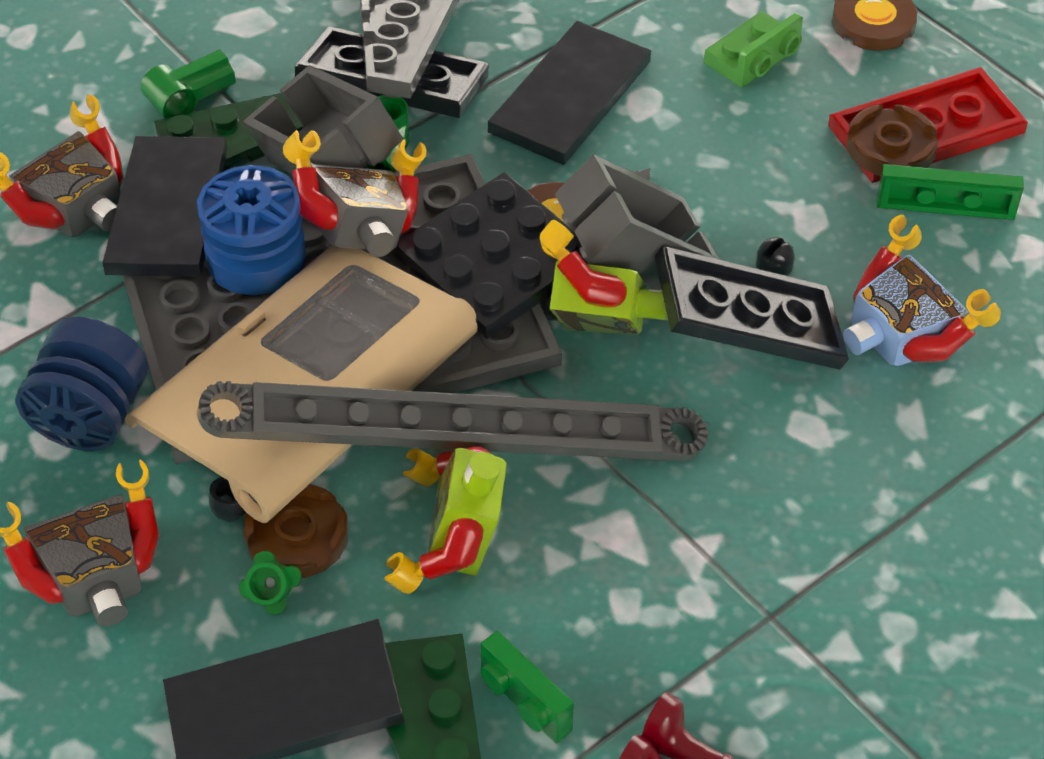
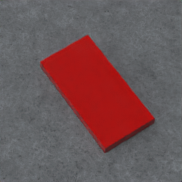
[828,67,1028,183]

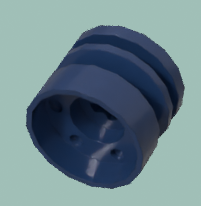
[15,316,149,451]

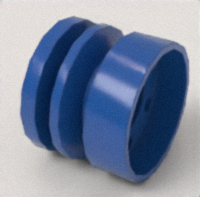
[197,165,306,296]

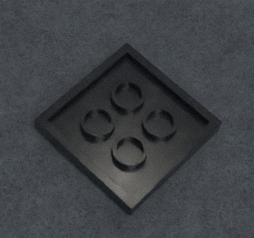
[395,172,589,339]

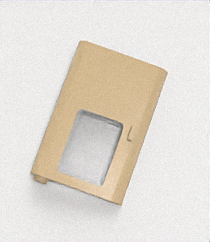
[125,245,477,523]

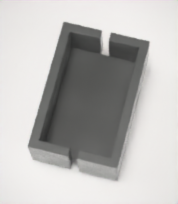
[242,65,404,175]
[555,154,719,290]

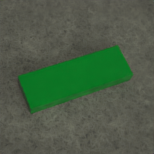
[877,164,1024,220]

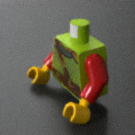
[540,220,668,334]
[384,446,507,594]

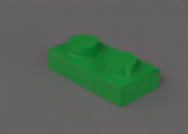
[480,630,574,744]

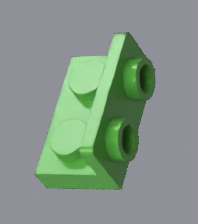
[704,11,803,88]

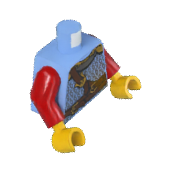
[843,214,1001,366]

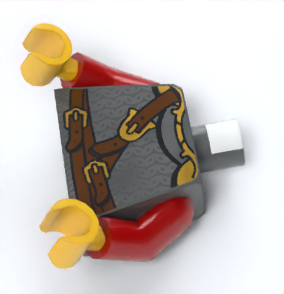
[0,94,124,237]
[283,130,427,257]
[0,459,159,626]

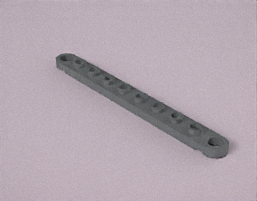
[197,381,709,461]

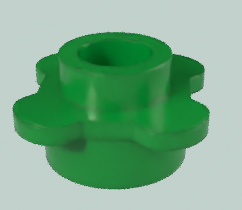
[239,551,302,615]

